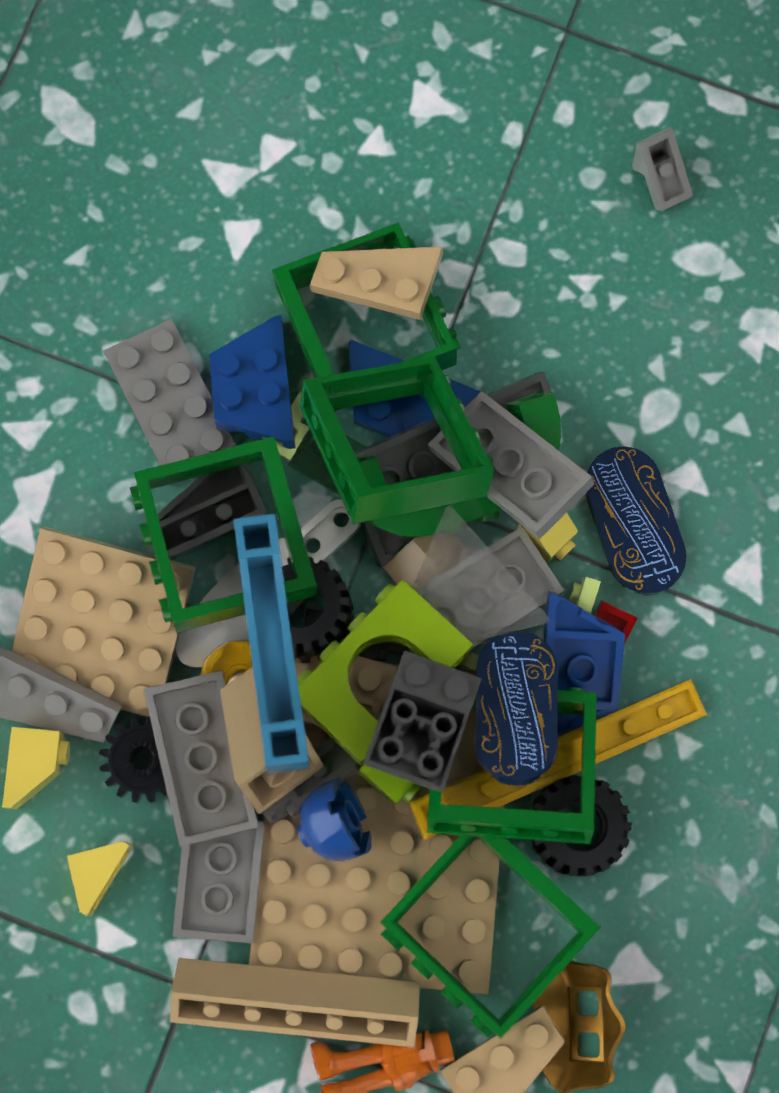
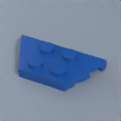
[209,315,296,449]
[348,339,481,437]
[544,591,625,733]

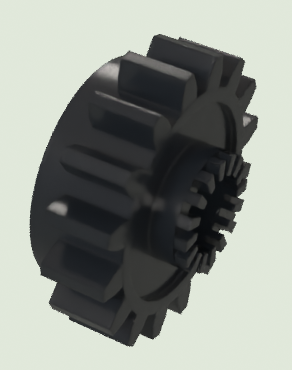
[99,716,168,803]

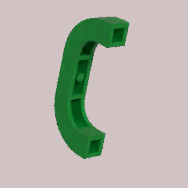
[357,391,561,537]

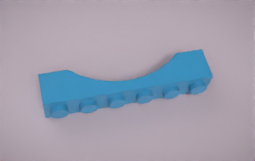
[233,514,309,774]

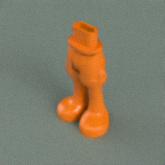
[310,1029,455,1093]

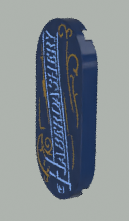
[585,446,686,595]
[475,631,558,786]

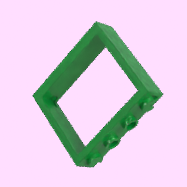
[272,222,461,411]
[300,357,495,524]
[130,436,317,633]
[427,687,597,844]
[380,835,601,1038]

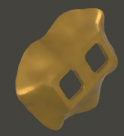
[533,961,626,1093]

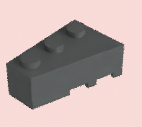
[158,442,268,560]

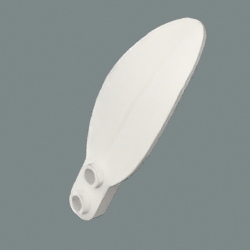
[176,499,361,667]

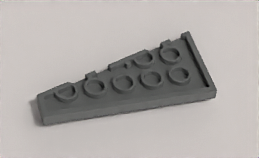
[354,372,551,568]

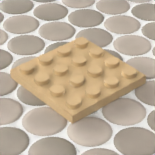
[12,526,196,717]

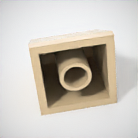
[220,667,324,814]

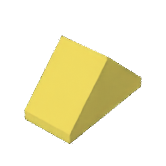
[67,841,134,916]

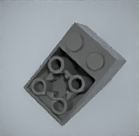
[363,651,482,793]

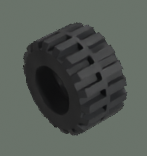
[282,556,354,663]
[531,775,632,877]

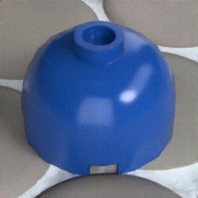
[297,778,372,862]

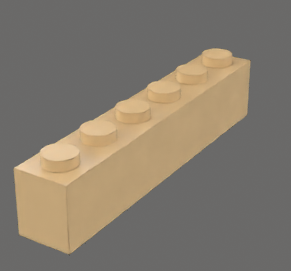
[170,958,420,1047]

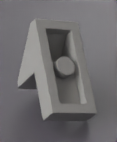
[632,127,693,211]

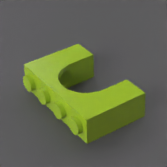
[297,579,473,766]

